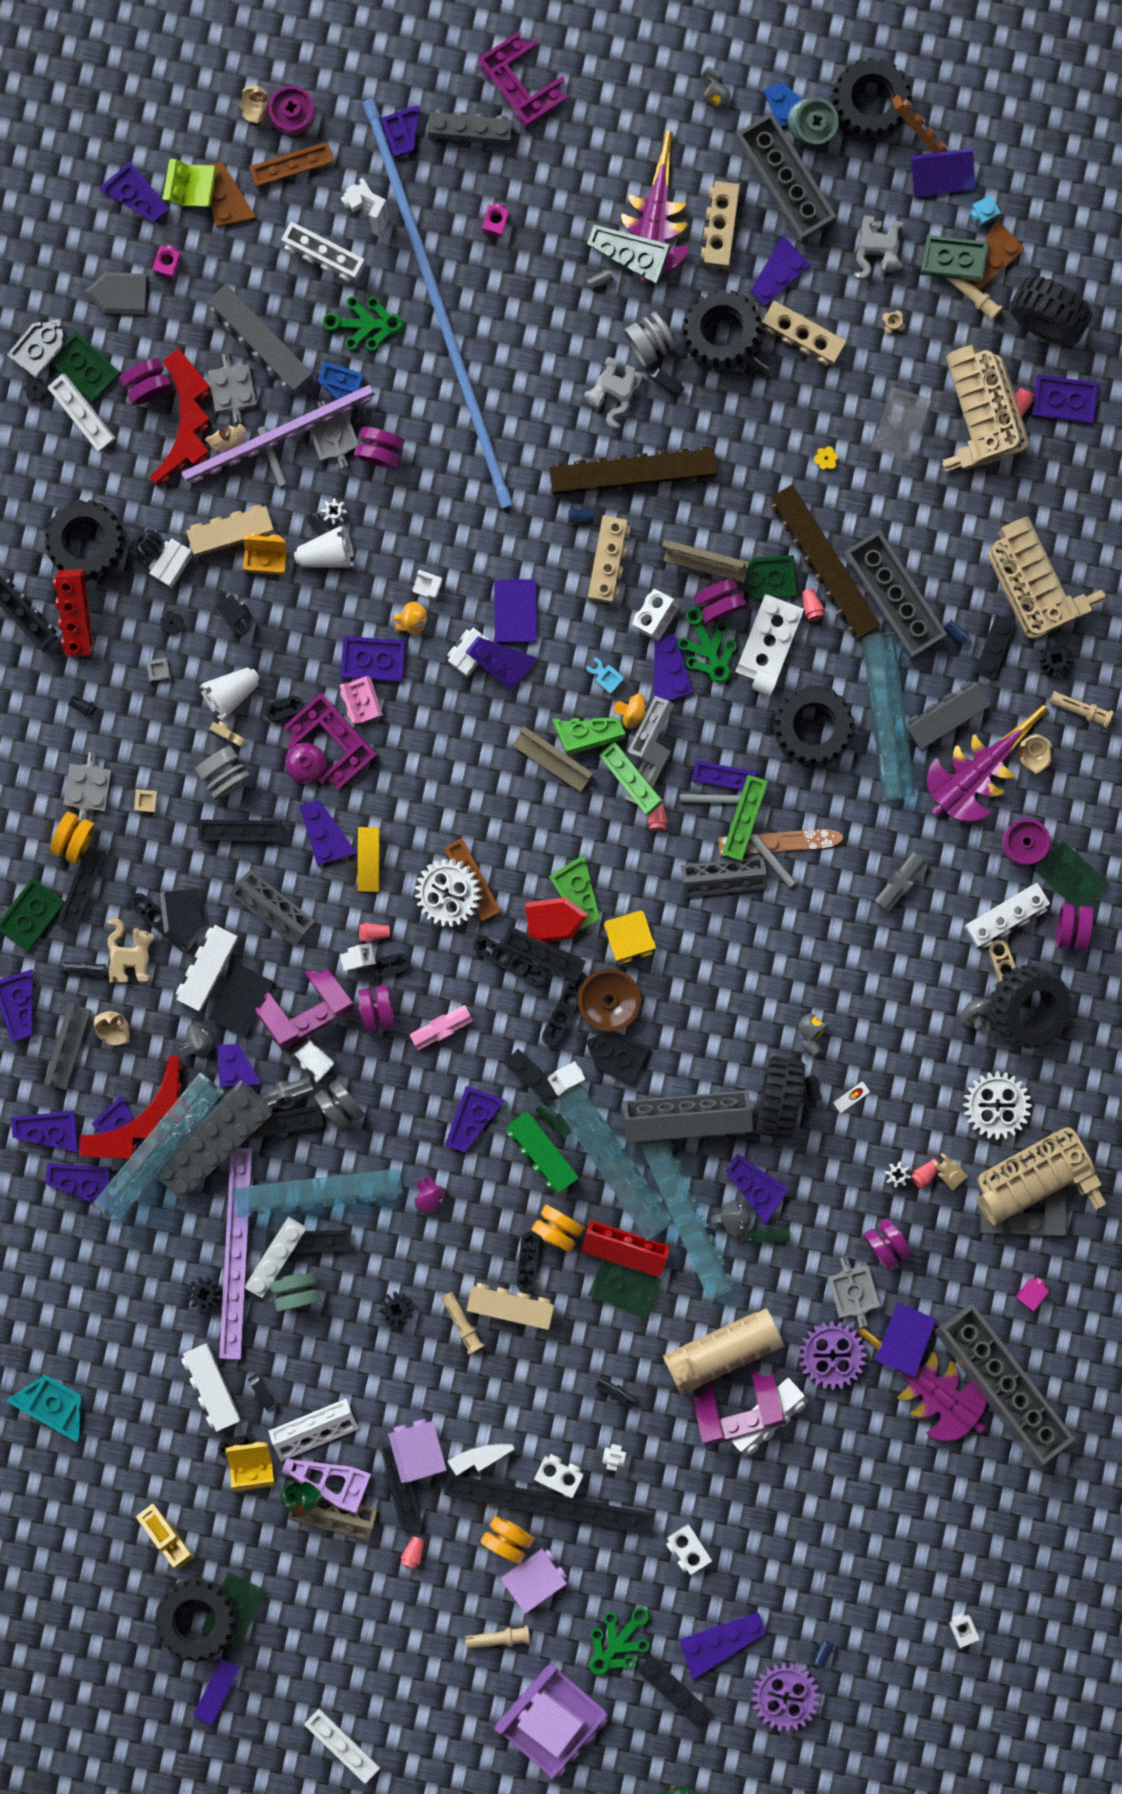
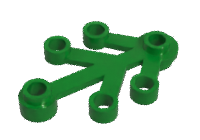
[323,296,404,351]
[678,608,737,684]
[589,1607,649,1676]

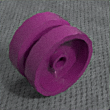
[269,85,315,137]
[119,358,172,406]
[354,427,405,469]
[693,578,747,624]
[1002,818,1050,866]
[1056,903,1093,952]
[358,984,396,1035]
[863,1218,914,1272]

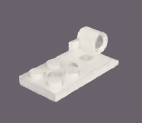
[735,594,804,696]

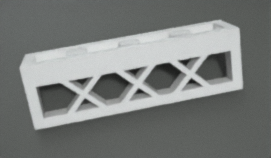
[360,189,389,237]
[269,1399,359,1461]

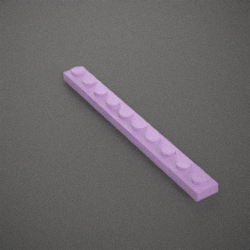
[182,385,375,483]
[219,1148,252,1359]

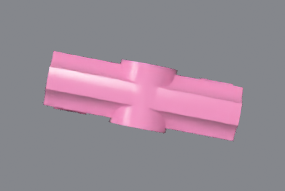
[410,1005,473,1050]

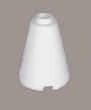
[294,526,354,568]
[200,667,260,720]

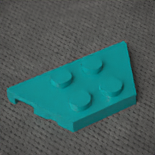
[6,1374,82,1442]

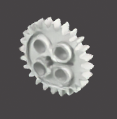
[415,859,482,927]
[963,1071,1032,1139]

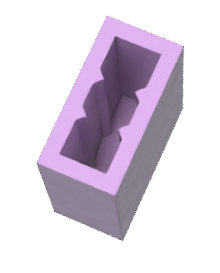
[388,1419,446,1483]
[501,1548,567,1613]
[517,1690,585,1757]

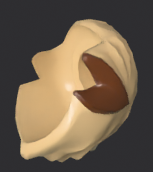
[239,85,270,124]
[205,424,246,454]
[1019,734,1054,774]
[94,1011,130,1045]

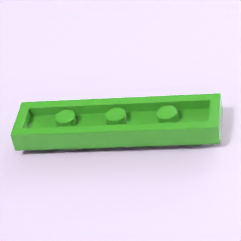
[599,742,664,816]
[722,775,768,861]

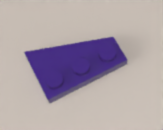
[99,161,170,223]
[653,634,693,701]

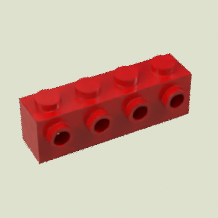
[53,569,94,656]
[581,1220,670,1277]

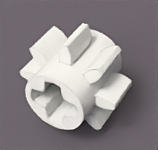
[321,498,347,525]
[884,1162,911,1188]
[602,1444,626,1471]

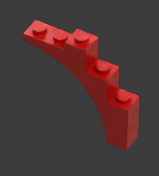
[149,348,211,486]
[79,1055,188,1160]

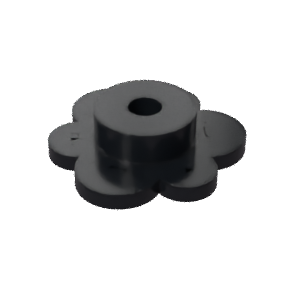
[23,377,48,400]
[160,611,184,635]

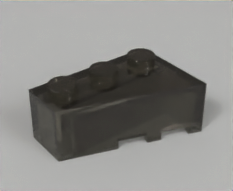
[273,1036,336,1083]

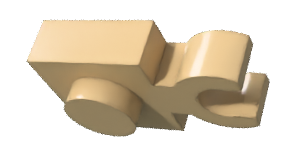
[209,721,245,747]
[933,1153,968,1190]

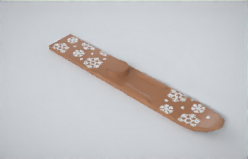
[718,829,843,856]

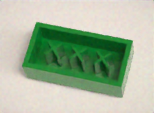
[506,1111,579,1193]

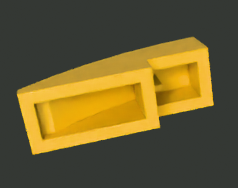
[358,827,380,892]
[136,1504,194,1570]

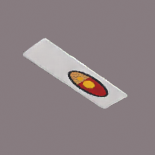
[833,1082,870,1113]

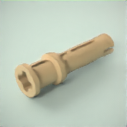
[946,278,1003,321]
[1049,691,1113,729]
[441,1291,485,1355]
[465,1625,530,1650]

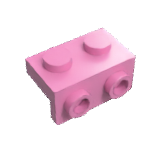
[340,676,383,724]

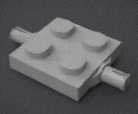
[208,353,256,424]
[309,400,359,469]
[63,752,111,823]
[828,1256,880,1328]

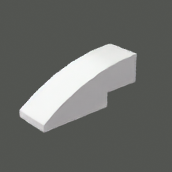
[448,1444,515,1475]

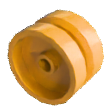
[49,811,95,865]
[531,1204,585,1253]
[480,1516,535,1565]

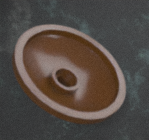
[578,969,641,1031]

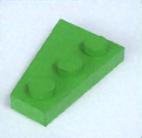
[552,718,625,756]
[549,855,600,930]

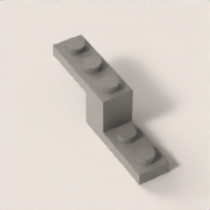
[624,696,674,805]

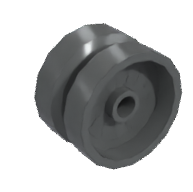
[314,1078,365,1132]

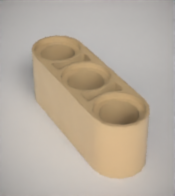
[988,941,1016,982]

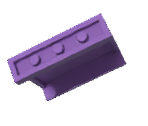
[494,1662,608,1779]

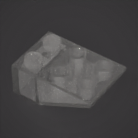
[871,387,931,462]

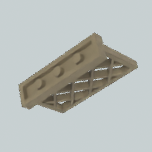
[662,540,749,583]

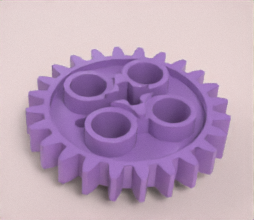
[798,1321,867,1390]
[751,1662,820,1732]

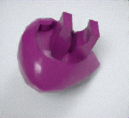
[414,1175,446,1213]

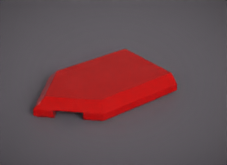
[525,897,589,942]

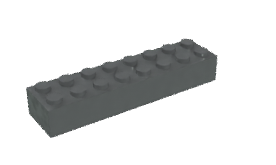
[934,1304,1075,1467]

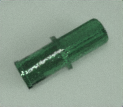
[535,1101,572,1138]
[748,1228,790,1244]

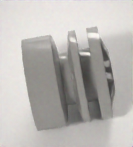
[624,312,676,367]
[195,746,250,799]

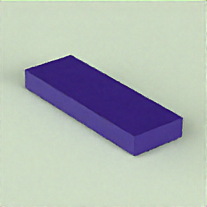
[692,760,757,791]
[193,1658,240,1725]

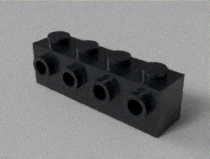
[0,576,58,652]
[215,594,253,637]

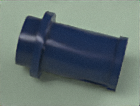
[568,508,594,524]
[943,619,970,645]
[812,1639,834,1668]

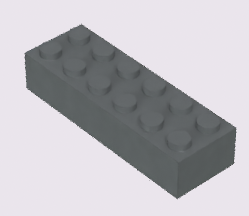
[735,112,837,243]
[208,284,314,398]
[843,530,947,660]
[151,1080,272,1200]
[623,1091,753,1143]

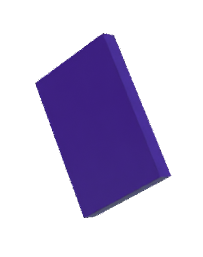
[911,148,975,197]
[1031,374,1099,424]
[494,579,536,643]
[340,636,406,683]
[875,1303,936,1378]

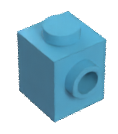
[970,195,1001,228]

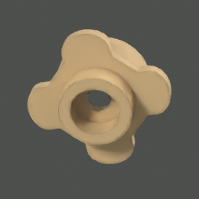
[882,311,905,333]

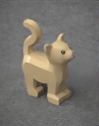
[107,918,154,982]

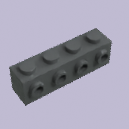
[428,110,512,146]
[904,681,991,749]

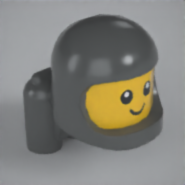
[701,66,731,108]
[798,1014,829,1057]

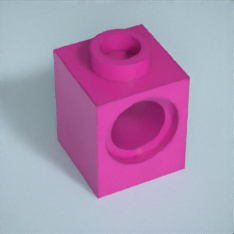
[482,204,509,238]
[152,245,181,280]
[1015,1277,1049,1311]

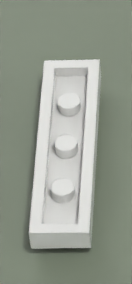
[47,374,116,452]
[244,1217,306,1298]
[304,1708,380,1783]

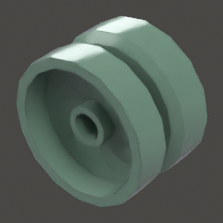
[788,98,839,144]
[270,1272,321,1311]

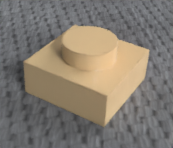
[134,789,158,813]

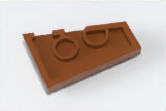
[209,162,256,228]
[968,219,1025,291]

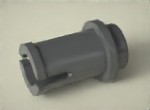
[586,269,614,291]

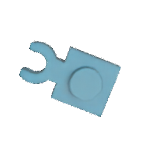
[586,658,624,694]

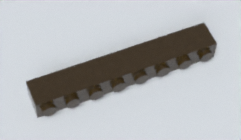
[549,446,717,495]
[769,484,881,640]

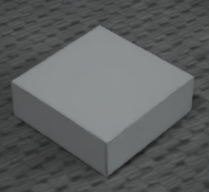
[146,658,171,682]

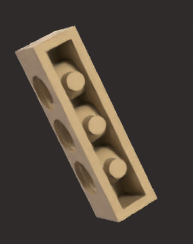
[700,181,740,270]
[762,301,846,366]

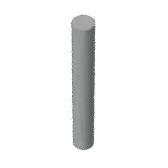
[257,426,286,487]
[680,794,741,804]
[750,834,796,888]

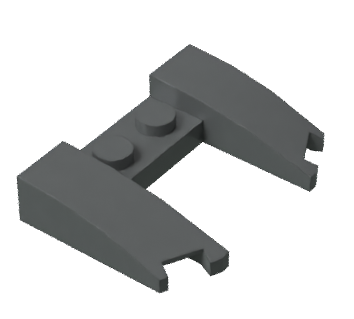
[980,1172,1066,1236]

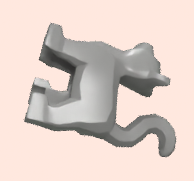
[854,216,903,280]
[584,357,643,429]

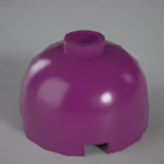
[285,742,326,784]

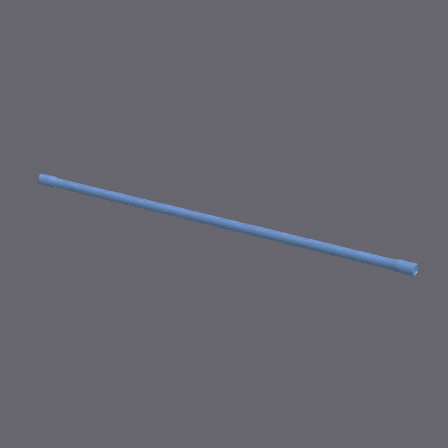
[362,99,513,509]

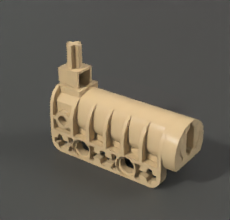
[942,345,1029,472]
[988,516,1107,639]
[975,1128,1106,1226]
[663,1308,784,1395]

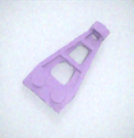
[282,1458,371,1515]

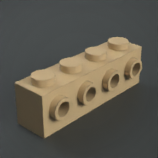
[187,505,275,557]
[588,516,630,604]
[466,1283,554,1330]

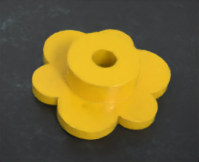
[814,446,838,470]

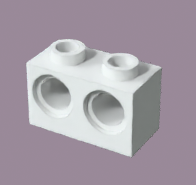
[632,589,680,641]
[534,1454,583,1498]
[666,1524,712,1575]

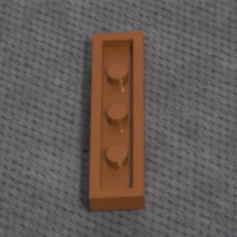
[892,94,949,153]
[249,142,335,188]
[443,838,501,922]

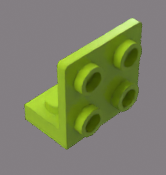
[163,159,217,207]

